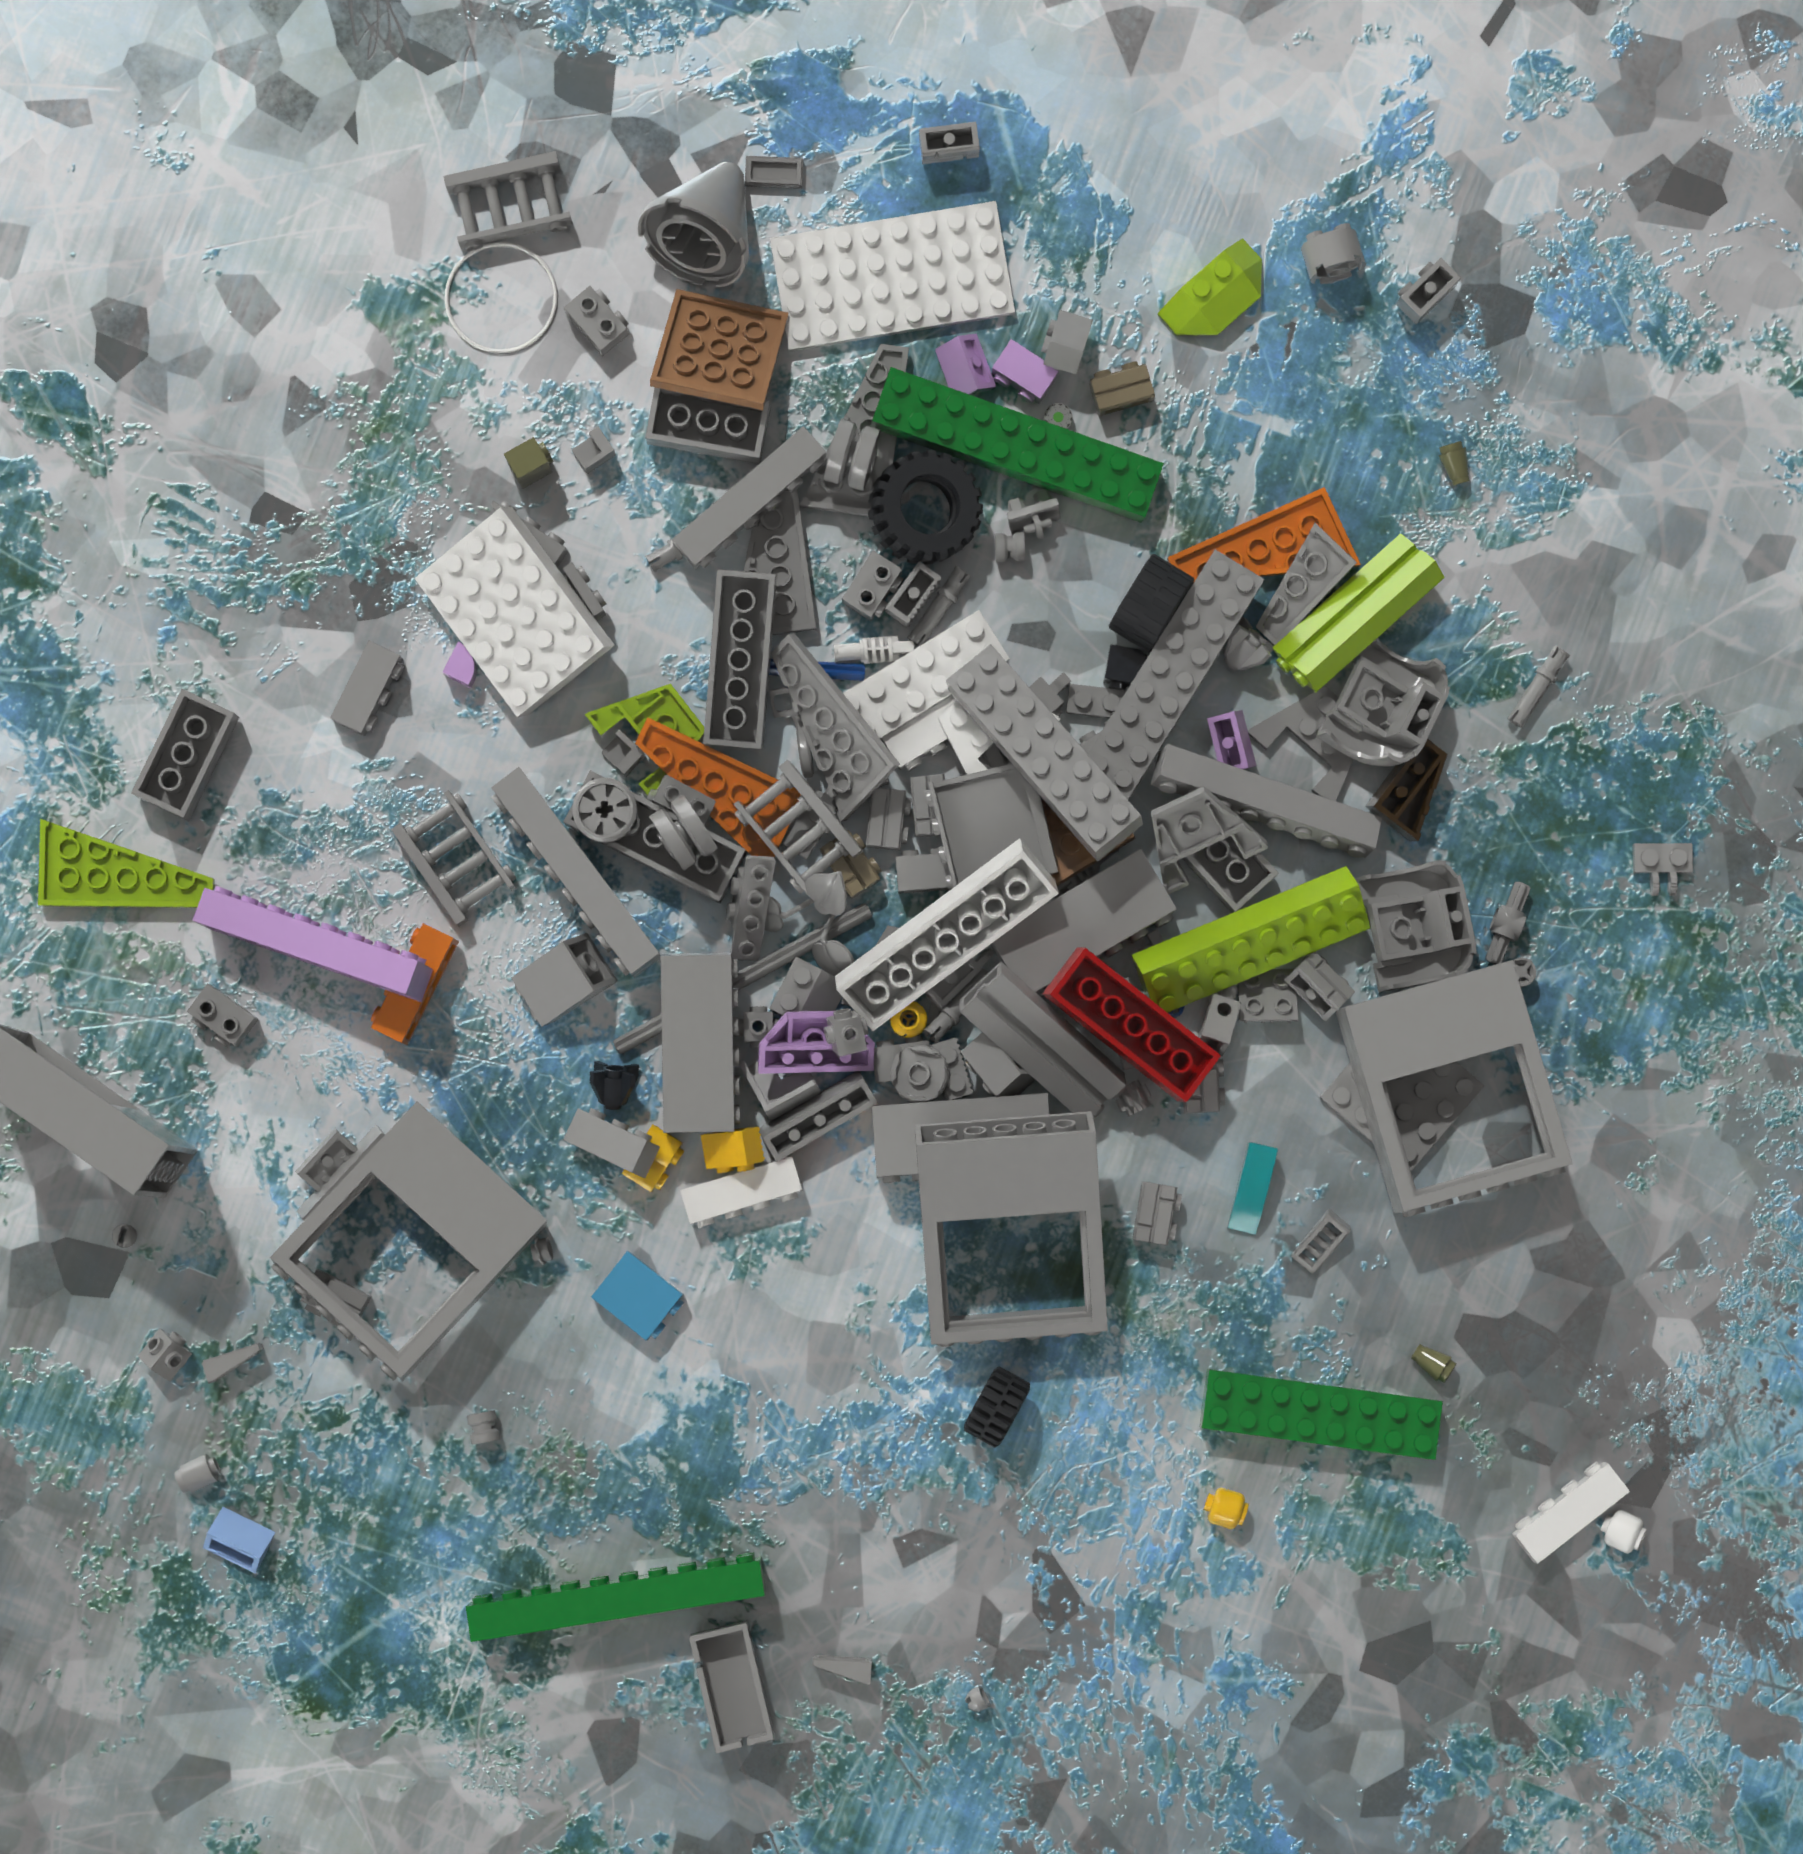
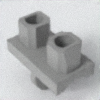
[1007,489,1061,539]

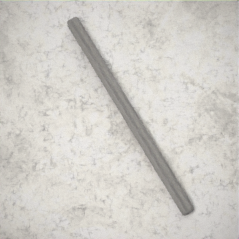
[613,903,872,1054]

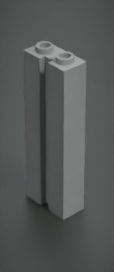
[959,962,1126,1118]

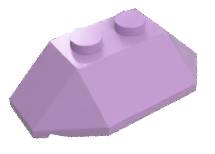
[758,1011,875,1074]

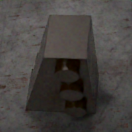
[1365,738,1448,841]

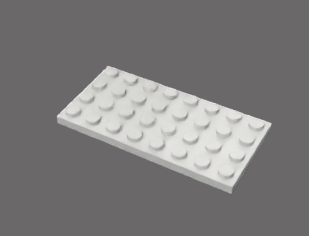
[770,201,1015,352]

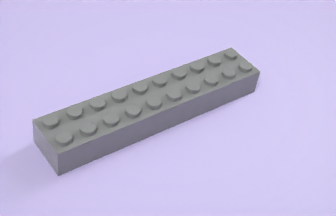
[1088,549,1265,801]

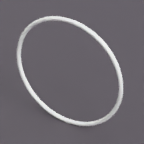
[445,242,558,353]

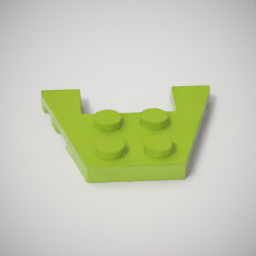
[585,683,704,796]

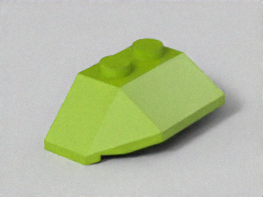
[1157,238,1262,336]

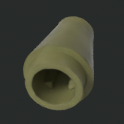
[1438,441,1470,485]
[1411,1344,1457,1383]

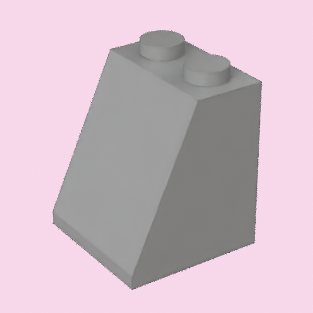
[511,933,618,1027]

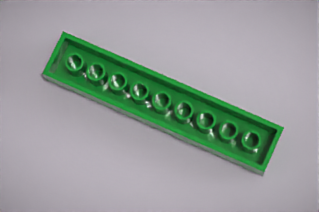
[870,367,1164,523]
[466,1552,767,1642]

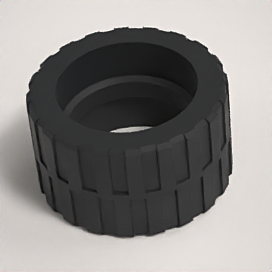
[1109,554,1194,652]

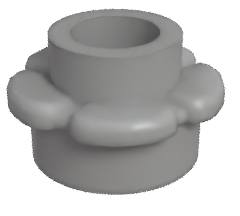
[530,1237,553,1265]

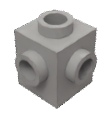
[738,1006,779,1048]
[824,1008,868,1057]
[138,1329,192,1381]

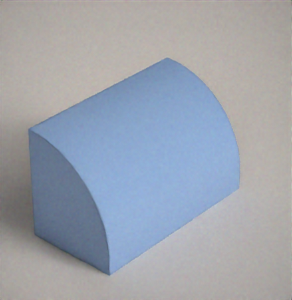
[203,1507,275,1574]

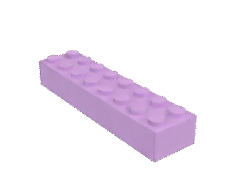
[192,886,433,1002]

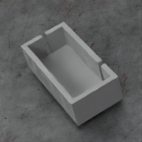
[689,1620,775,1753]

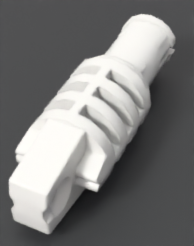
[833,636,914,664]

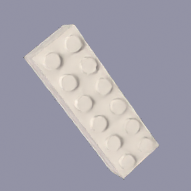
[843,610,1010,741]

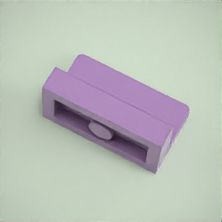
[935,333,996,395]

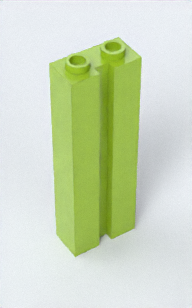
[1272,533,1445,692]

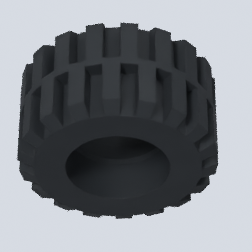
[964,1366,1030,1448]

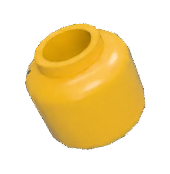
[890,1001,928,1038]
[1203,1487,1249,1530]

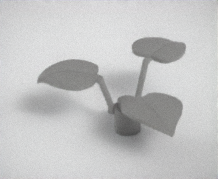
[764,871,854,977]

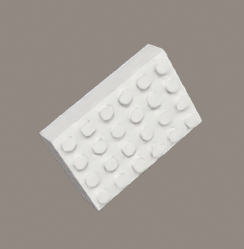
[414,507,615,717]

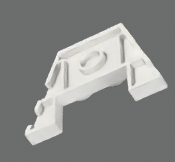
[938,700,1060,775]

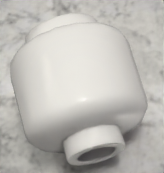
[1601,1510,1647,1554]

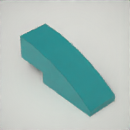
[1227,1142,1278,1235]

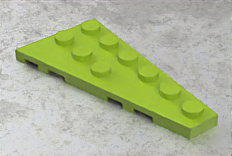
[38,819,215,908]

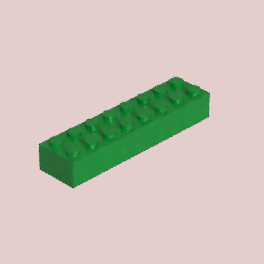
[1199,1369,1443,1460]

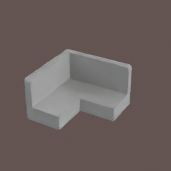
[739,1061,821,1121]

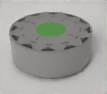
[1044,403,1073,429]

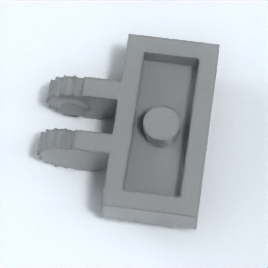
[1632,843,1693,896]

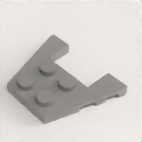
[1248,686,1354,801]
[1151,786,1268,895]

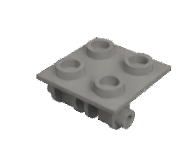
[1238,969,1298,1023]

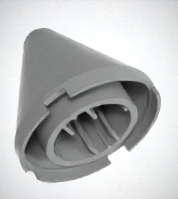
[638,162,749,287]

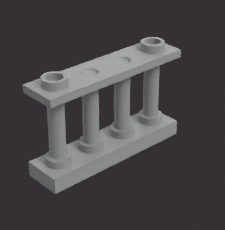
[443,151,573,251]
[734,760,863,895]
[391,790,517,927]

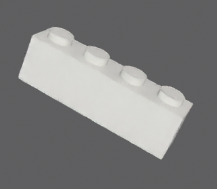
[882,695,956,771]
[680,1156,803,1228]
[1512,1462,1630,1564]

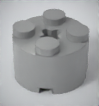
[1301,223,1366,284]

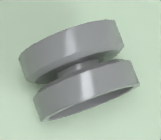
[824,418,880,491]
[649,795,718,871]

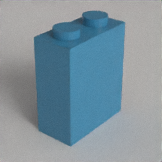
[591,1251,684,1341]

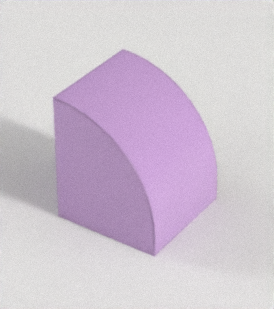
[443,641,477,689]

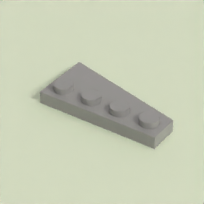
[1256,523,1357,645]

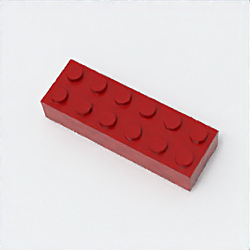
[1042,947,1221,1102]

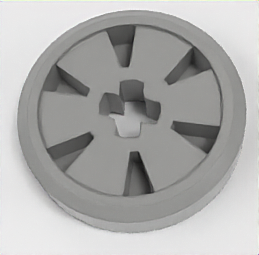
[572,778,637,843]

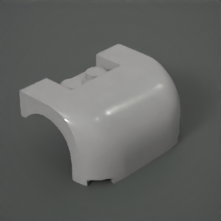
[1316,638,1450,767]
[1355,860,1476,992]

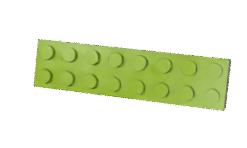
[1132,866,1370,1013]

